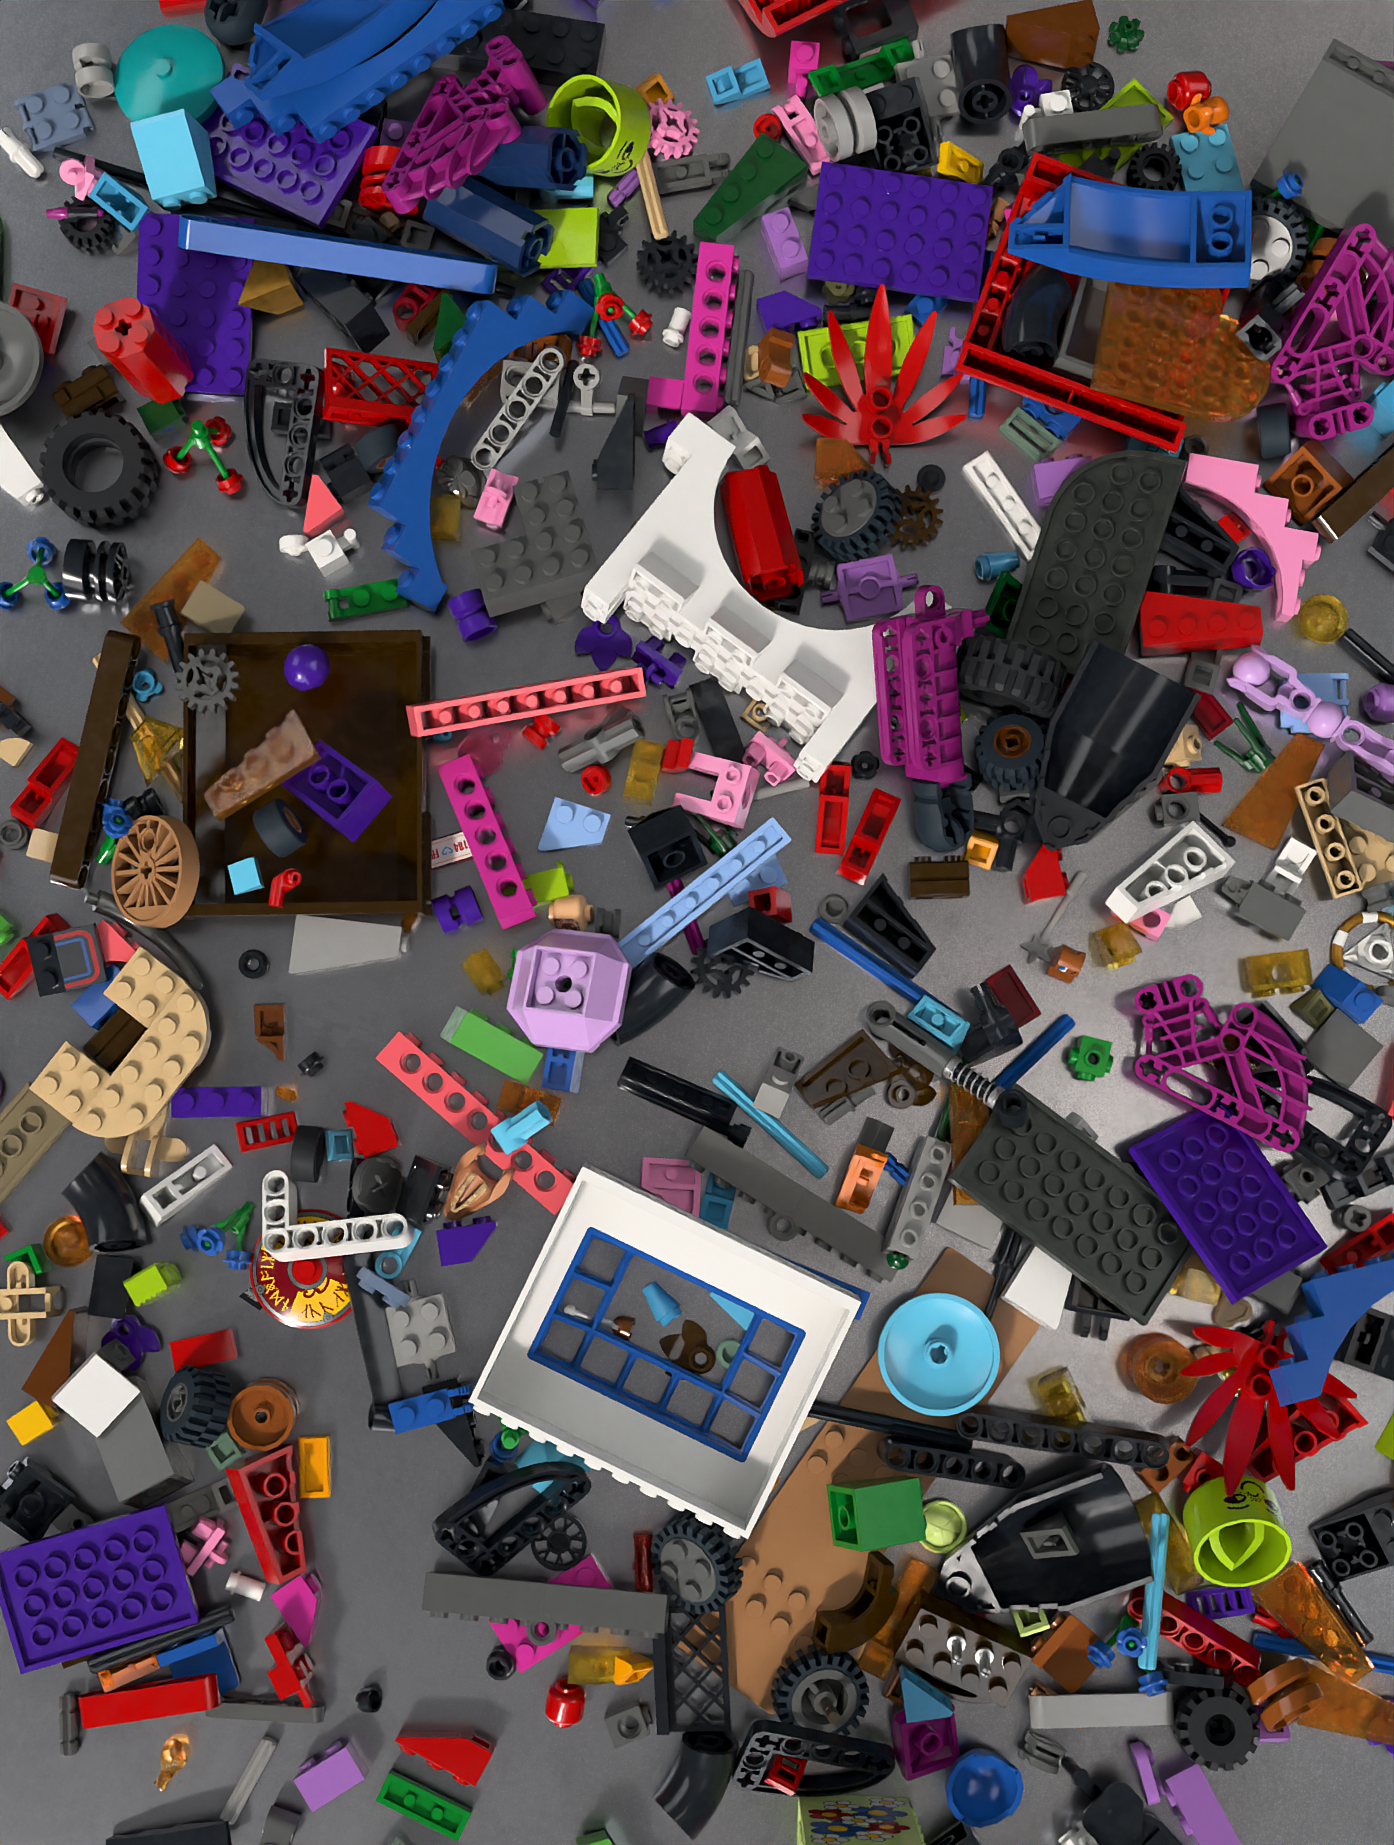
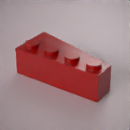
[1138,591,1263,657]

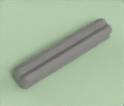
[220,1736,277,1824]

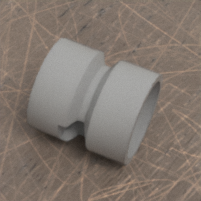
[72,43,115,98]

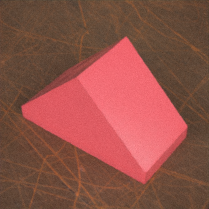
[303,475,346,539]

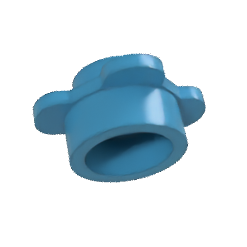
[132,667,162,702]

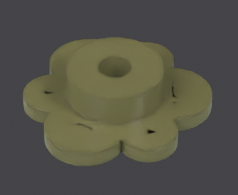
[822,281,855,305]

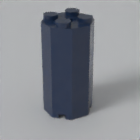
[468,126,588,191]
[423,176,555,278]

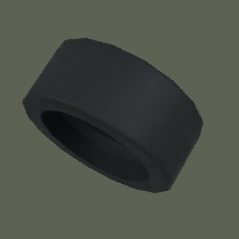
[290,1125,325,1183]

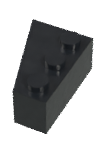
[294,267,390,353]
[1160,484,1240,579]
[842,873,936,979]

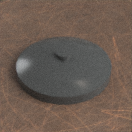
[0,302,44,416]

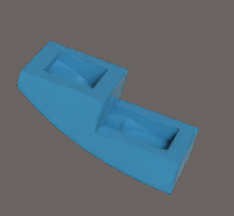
[705,58,771,105]
[699,1172,737,1230]

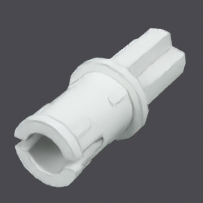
[0,127,44,178]

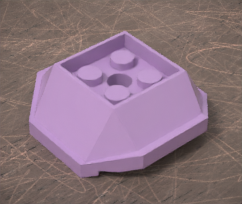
[506,928,632,1053]

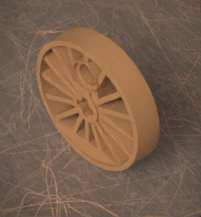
[111,815,200,928]

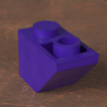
[756,291,823,335]
[436,1216,499,1267]

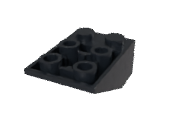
[865,77,939,174]
[395,1155,454,1225]
[1334,1308,1394,1381]
[1309,1490,1394,1582]

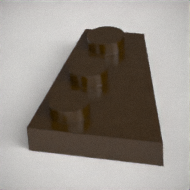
[794,1029,901,1109]

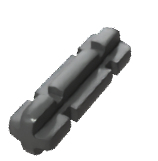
[59,1693,78,1756]

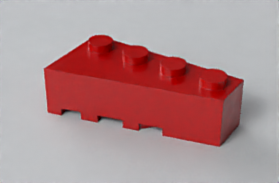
[1245,1392,1369,1483]
[225,1444,306,1584]

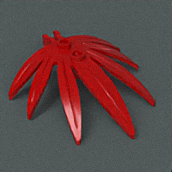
[801,284,967,467]
[1180,1320,1357,1497]

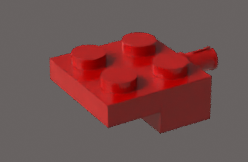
[264,1621,316,1709]

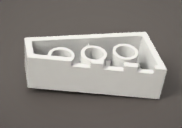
[1105,821,1235,924]

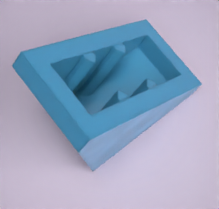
[88,172,150,232]
[898,1664,954,1723]

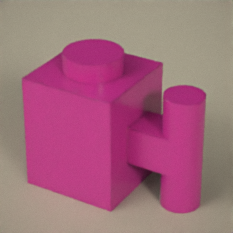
[788,40,820,103]

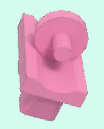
[59,154,107,201]
[474,468,519,528]
[742,731,797,786]
[179,1515,229,1577]

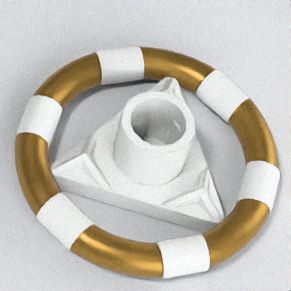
[1332,911,1394,993]

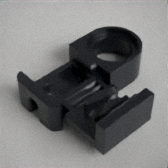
[0,701,31,737]

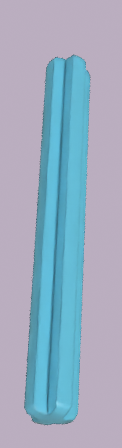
[712,1070,829,1179]
[1138,1512,1170,1670]

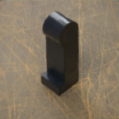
[773,528,816,615]

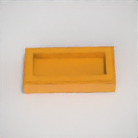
[298,1435,331,1498]

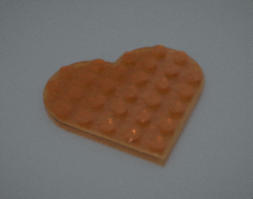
[1090,281,1270,423]

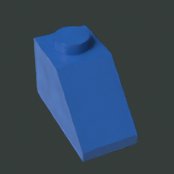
[1310,964,1384,1024]

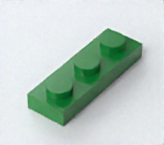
[376,1770,472,1842]

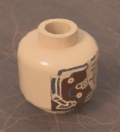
[549,894,594,931]

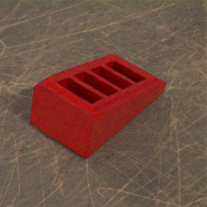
[234,1111,298,1154]
[764,1740,808,1796]

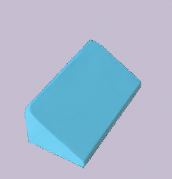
[907,995,970,1052]

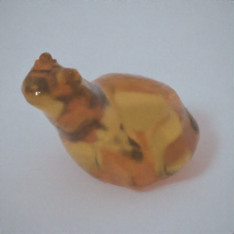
[154,1738,187,1791]

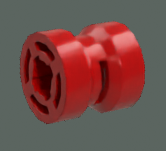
[520,714,561,751]

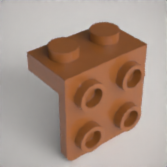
[1030,1611,1105,1693]

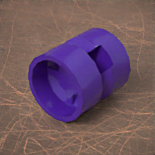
[447,589,498,642]
[432,885,484,935]

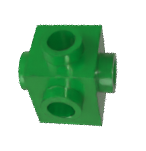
[1068,1035,1113,1082]

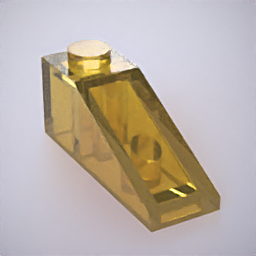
[1134,1493,1204,1596]

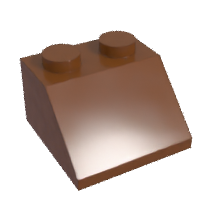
[1263,439,1354,526]

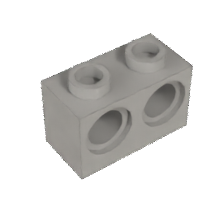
[500,357,563,408]

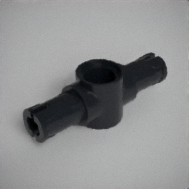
[978,141,1032,194]

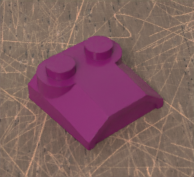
[891,1704,960,1781]

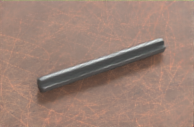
[723,270,755,407]

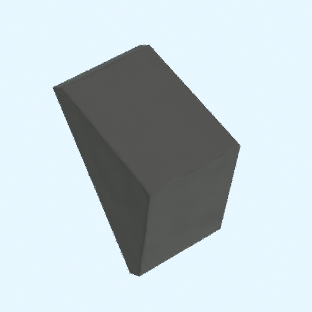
[615,376,649,437]
[1020,1511,1080,1559]

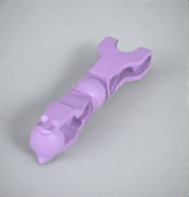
[1226,644,1394,786]

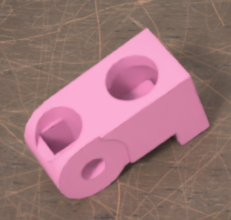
[1110,908,1171,942]

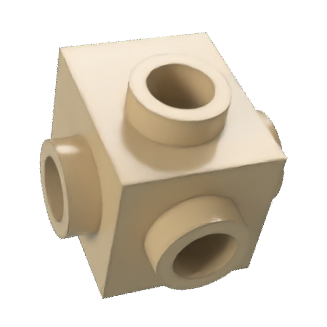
[1164,724,1202,769]

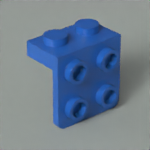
[156,1627,240,1694]

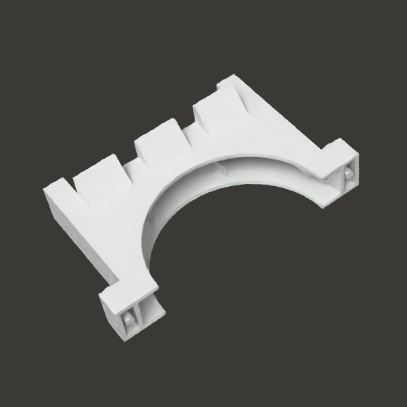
[581,412,963,783]

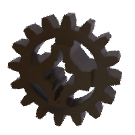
[885,485,943,549]

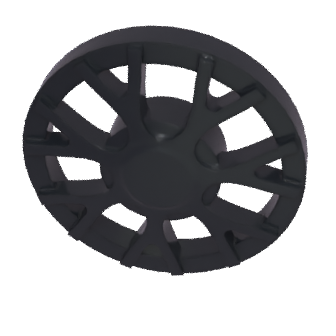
[1061,62,1115,112]
[531,1513,588,1571]

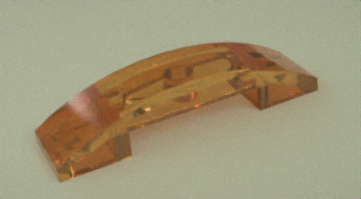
[858,1557,939,1681]

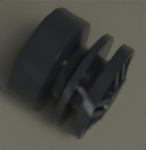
[63,538,129,604]

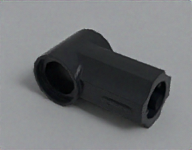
[1149,565,1209,598]

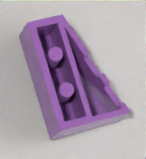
[1163,1763,1241,1845]

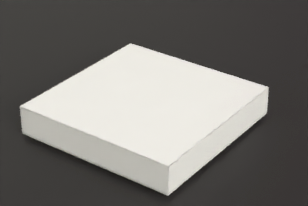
[51,1351,140,1437]

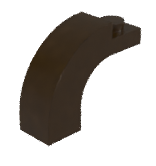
[812,1551,900,1654]

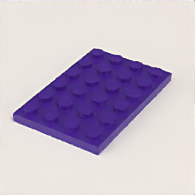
[200,62,379,230]
[806,161,993,303]
[134,213,257,396]
[1128,1097,1328,1305]
[0,1502,201,1674]

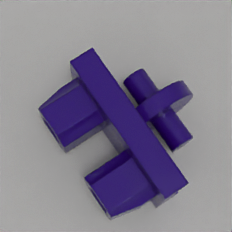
[631,636,687,689]

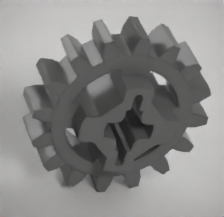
[175,649,241,715]

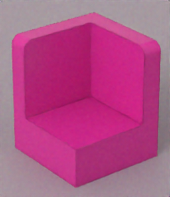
[646,376,684,414]

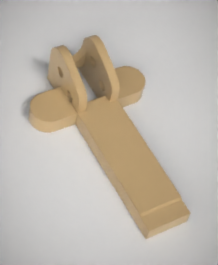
[104,1100,189,1178]
[0,1261,61,1346]

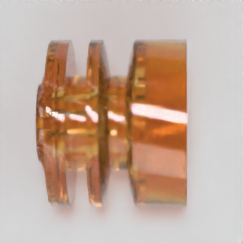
[1126,1332,1198,1405]

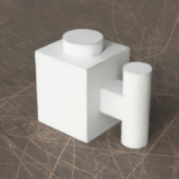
[1019,90,1074,130]
[305,529,361,577]

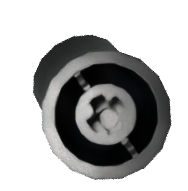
[950,24,1012,124]
[1001,264,1073,366]
[609,952,695,1047]
[61,1151,147,1252]
[652,1731,739,1841]

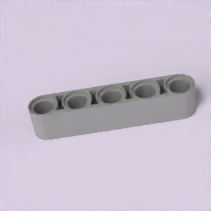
[471,346,566,470]
[1029,1692,1175,1729]

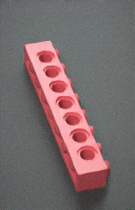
[406,666,646,737]
[376,1031,577,1215]

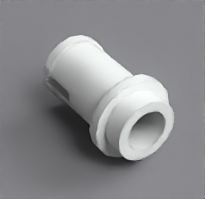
[662,307,692,347]
[225,1571,266,1602]

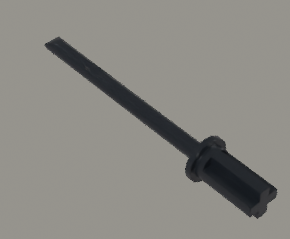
[984,1228,1023,1322]

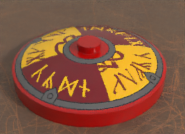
[250,1209,352,1329]

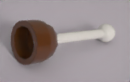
[564,1305,636,1341]

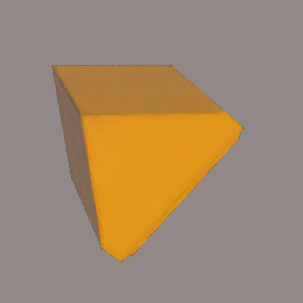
[614,1653,654,1685]

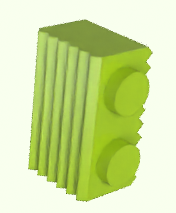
[123,1261,182,1307]

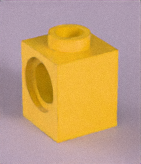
[7,1400,61,1446]

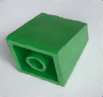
[826,1475,927,1552]

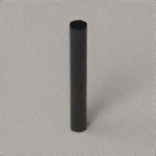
[549,360,580,438]

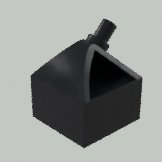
[625,805,708,889]

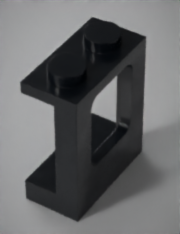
[831,0,919,62]

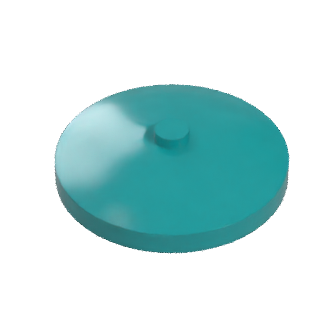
[114,24,227,124]

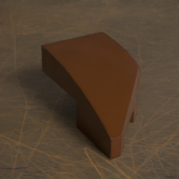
[253,1003,286,1061]

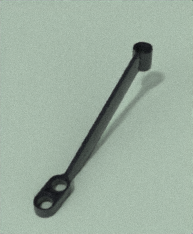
[342,1157,404,1432]

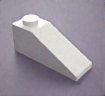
[138,1144,233,1228]

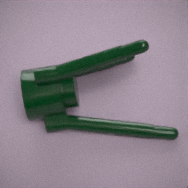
[1214,702,1276,773]
[694,790,739,859]

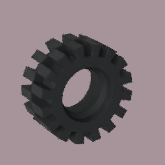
[1126,142,1182,191]
[58,195,115,252]

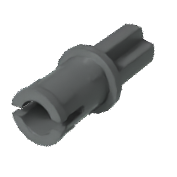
[819,1086,876,1125]

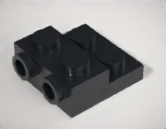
[344,215,404,301]
[0,1457,75,1542]

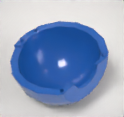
[945,1748,1024,1828]

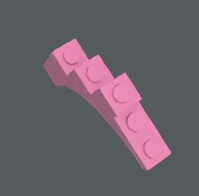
[1181,453,1321,622]

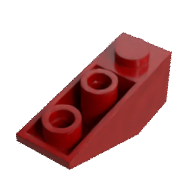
[395,1730,496,1787]

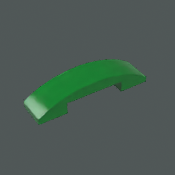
[808,38,915,98]

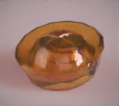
[43,1215,93,1267]

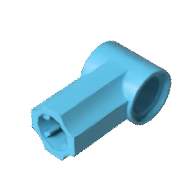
[538,173,593,203]
[490,1100,553,1156]
[375,1226,423,1279]

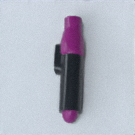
[46,207,104,223]

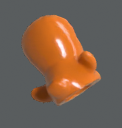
[1183,93,1229,135]

